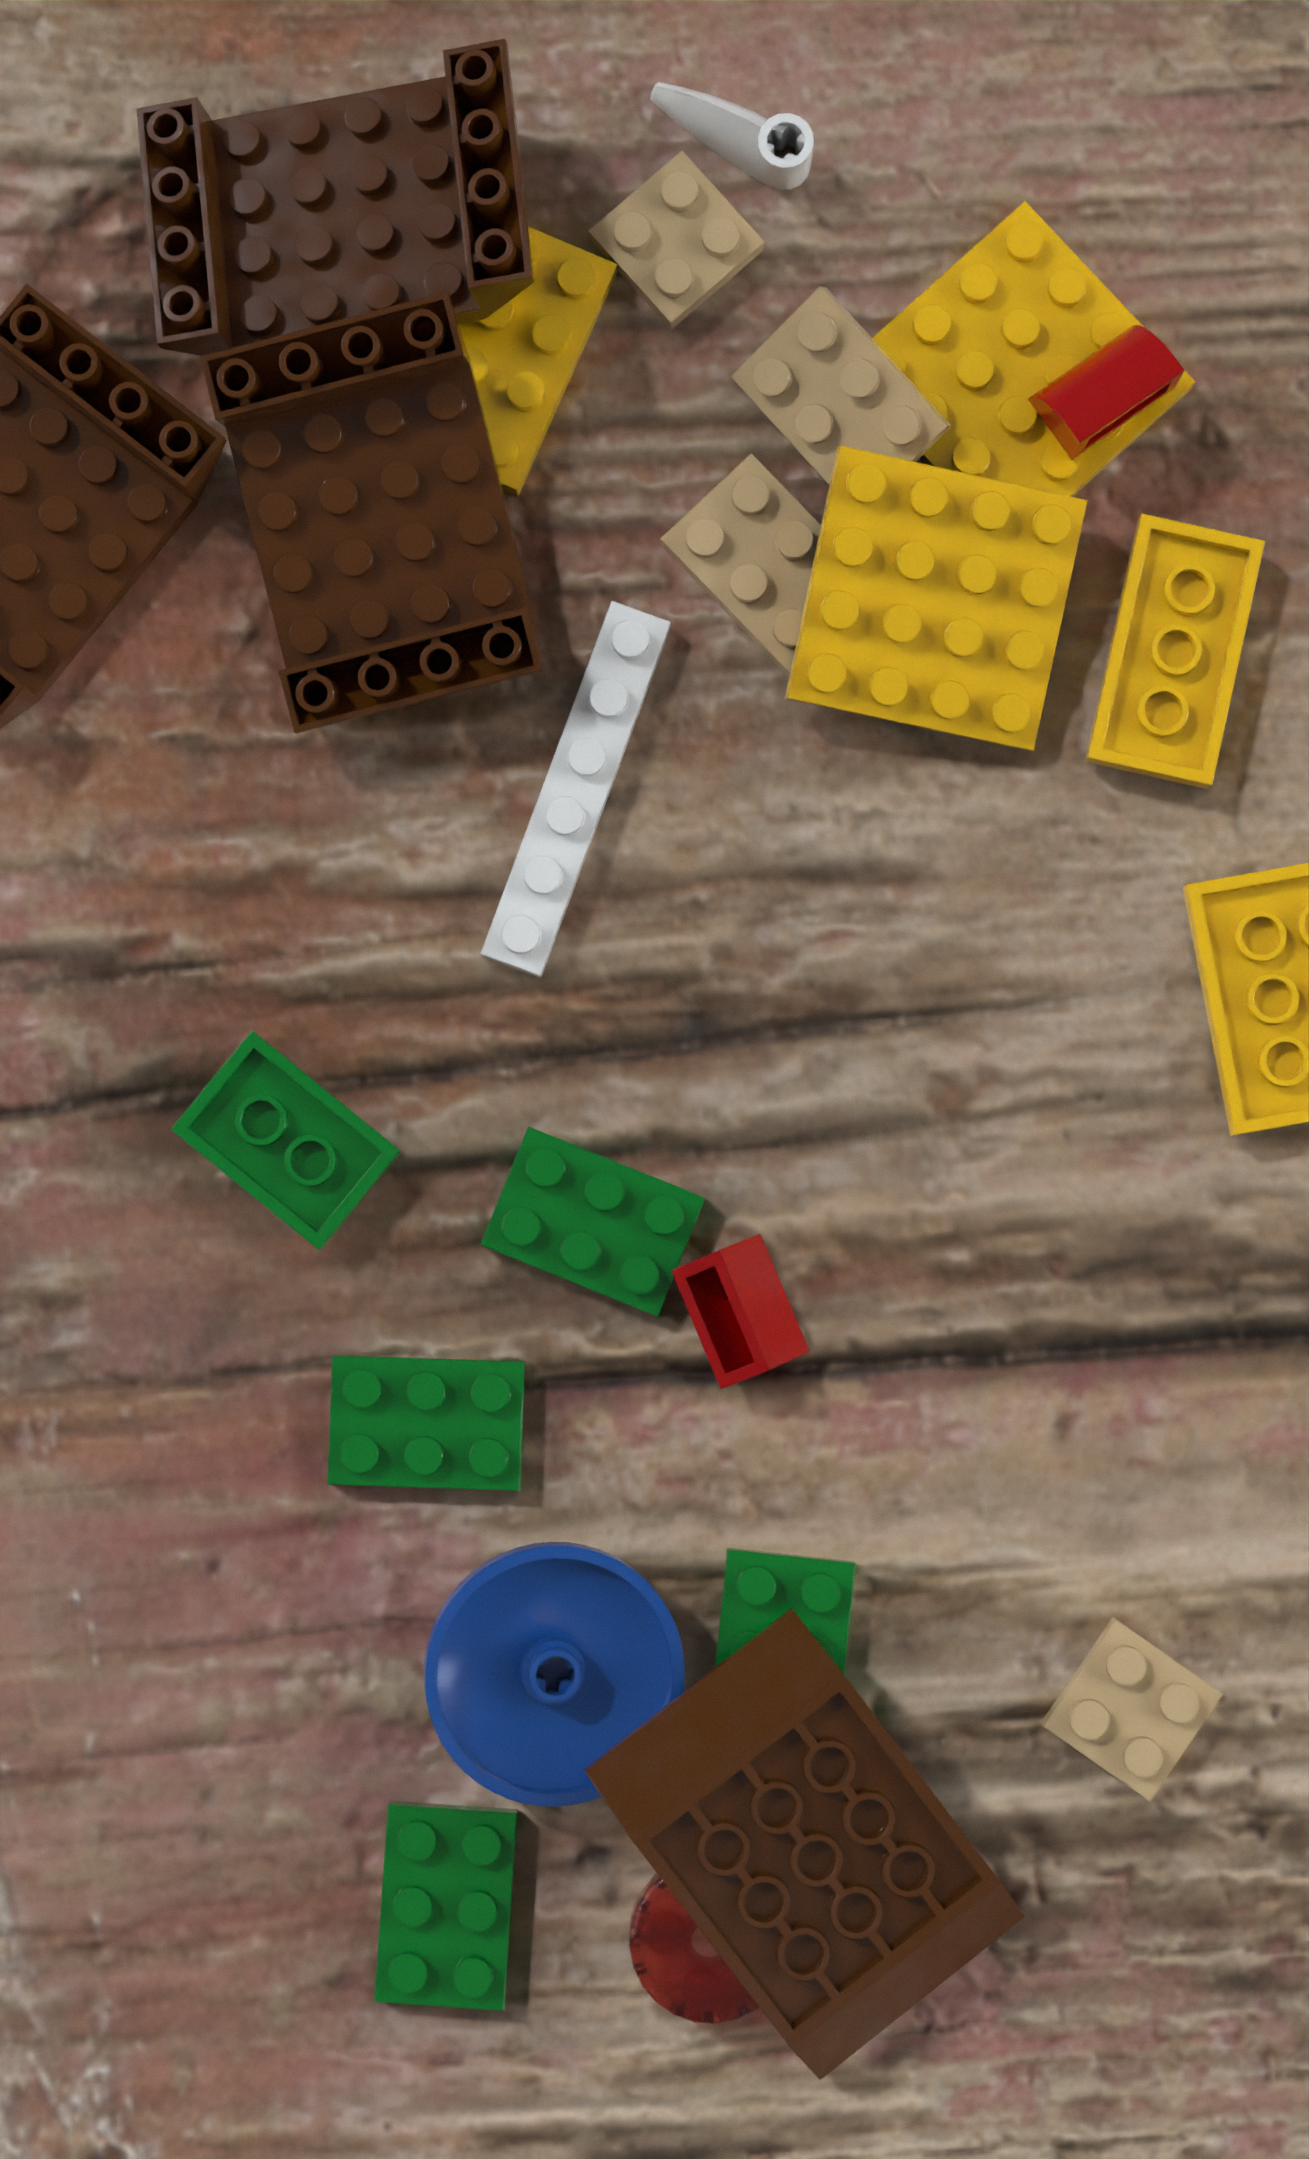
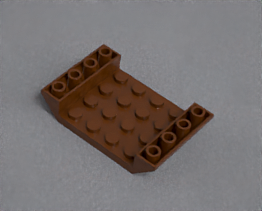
[137,39,534,356]
[0,284,227,729]
[200,291,543,734]
[584,1608,1025,2080]

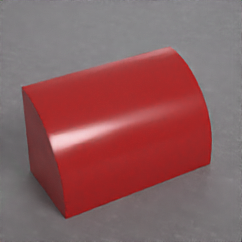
[1028,325,1184,460]
[671,1234,810,1389]

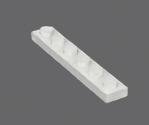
[480,601,671,978]

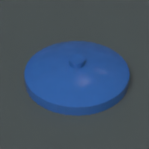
[423,1542,685,1807]

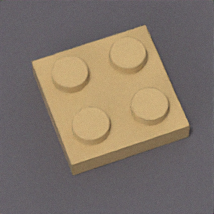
[588,151,765,330]
[1041,1617,1223,1801]

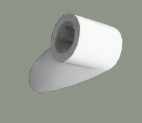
[650,82,814,190]

